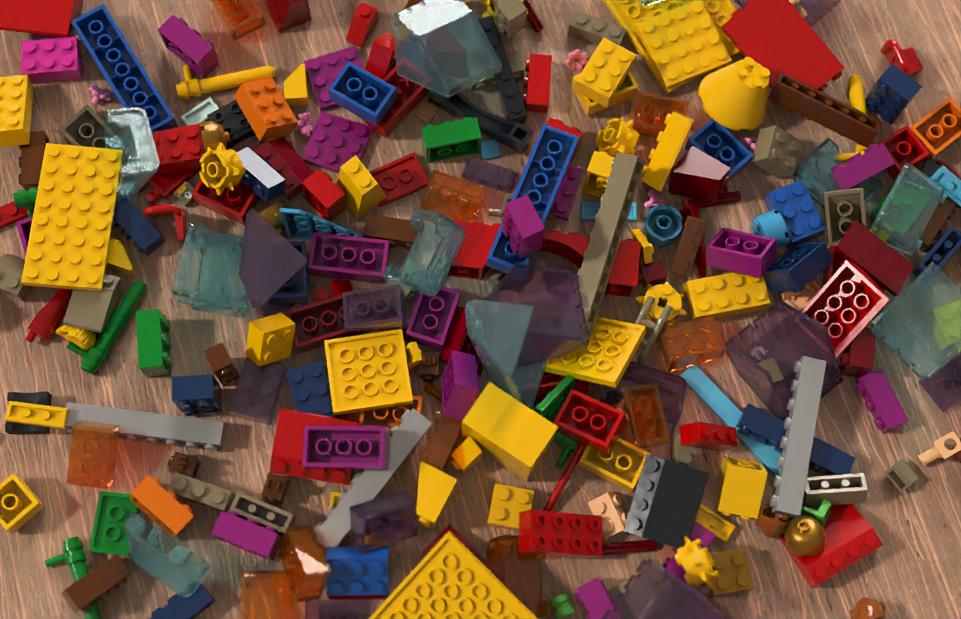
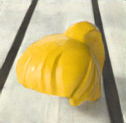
[55,325,96,351]

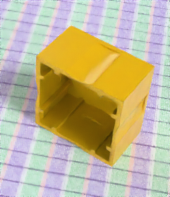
[461,382,558,482]

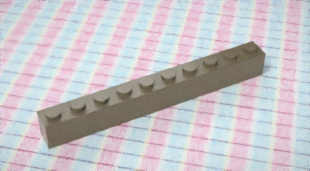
[559,152,645,347]

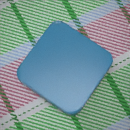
[481,139,500,160]

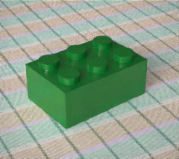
[422,117,482,163]
[135,309,173,378]

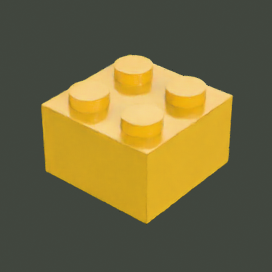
[245,313,295,367]
[0,473,45,534]
[487,483,534,532]

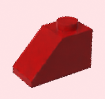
[346,2,379,48]

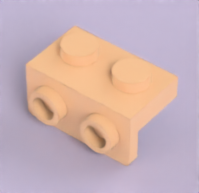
[781,280,822,317]
[588,491,628,539]

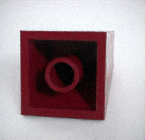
[265,0,312,33]
[668,146,730,202]

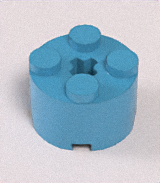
[642,205,682,249]
[750,209,790,249]

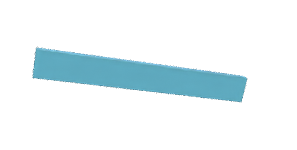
[679,363,782,476]

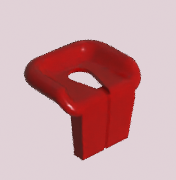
[880,39,924,77]
[143,204,188,242]

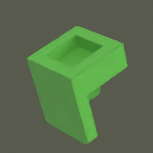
[801,499,831,527]

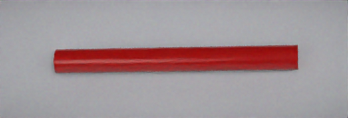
[542,443,587,511]

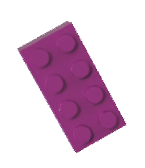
[308,232,390,284]
[302,425,390,470]

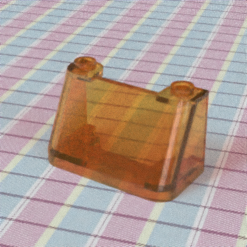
[487,535,552,619]
[241,570,299,619]

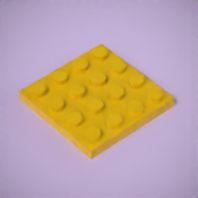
[635,0,732,89]
[543,317,647,388]
[324,329,413,415]

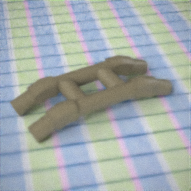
[634,296,673,368]

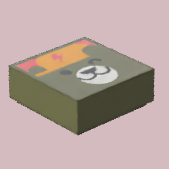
[172,180,194,207]

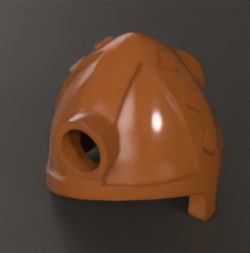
[755,504,791,538]
[849,597,886,619]

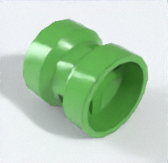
[549,593,575,619]

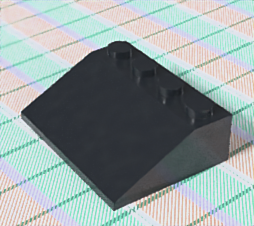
[623,454,710,549]

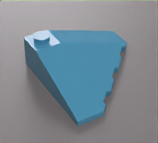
[280,208,363,240]

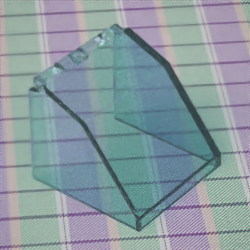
[392,0,502,98]
[869,262,961,380]
[465,299,551,410]

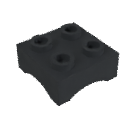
[207,100,256,150]
[5,392,52,434]

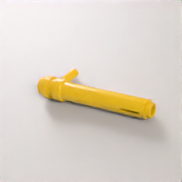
[176,65,277,100]
[837,75,873,162]

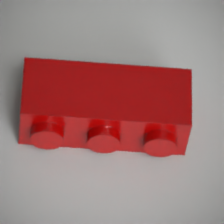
[523,54,552,113]
[679,421,738,451]

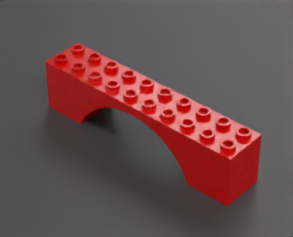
[444,219,641,298]

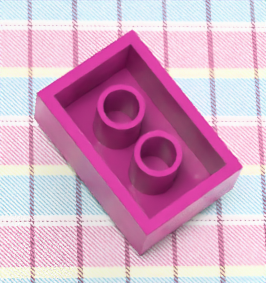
[21,36,83,84]

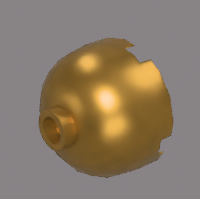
[199,121,230,152]
[249,201,286,236]
[784,516,826,557]

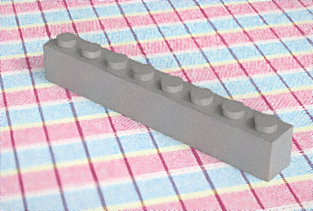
[770,356,827,518]
[66,402,227,451]
[313,408,432,548]

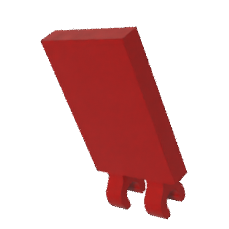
[133,164,202,206]

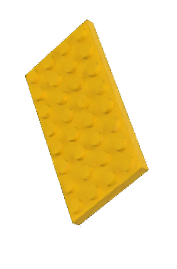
[21,143,124,292]

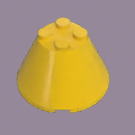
[698,57,770,131]

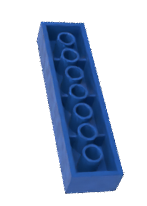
[71,4,178,141]
[486,124,579,280]

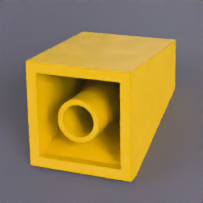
[336,155,387,219]
[716,456,768,520]
[416,461,457,529]

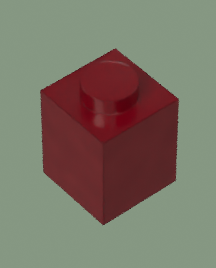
[638,259,667,288]

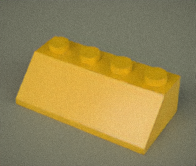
[641,111,694,192]

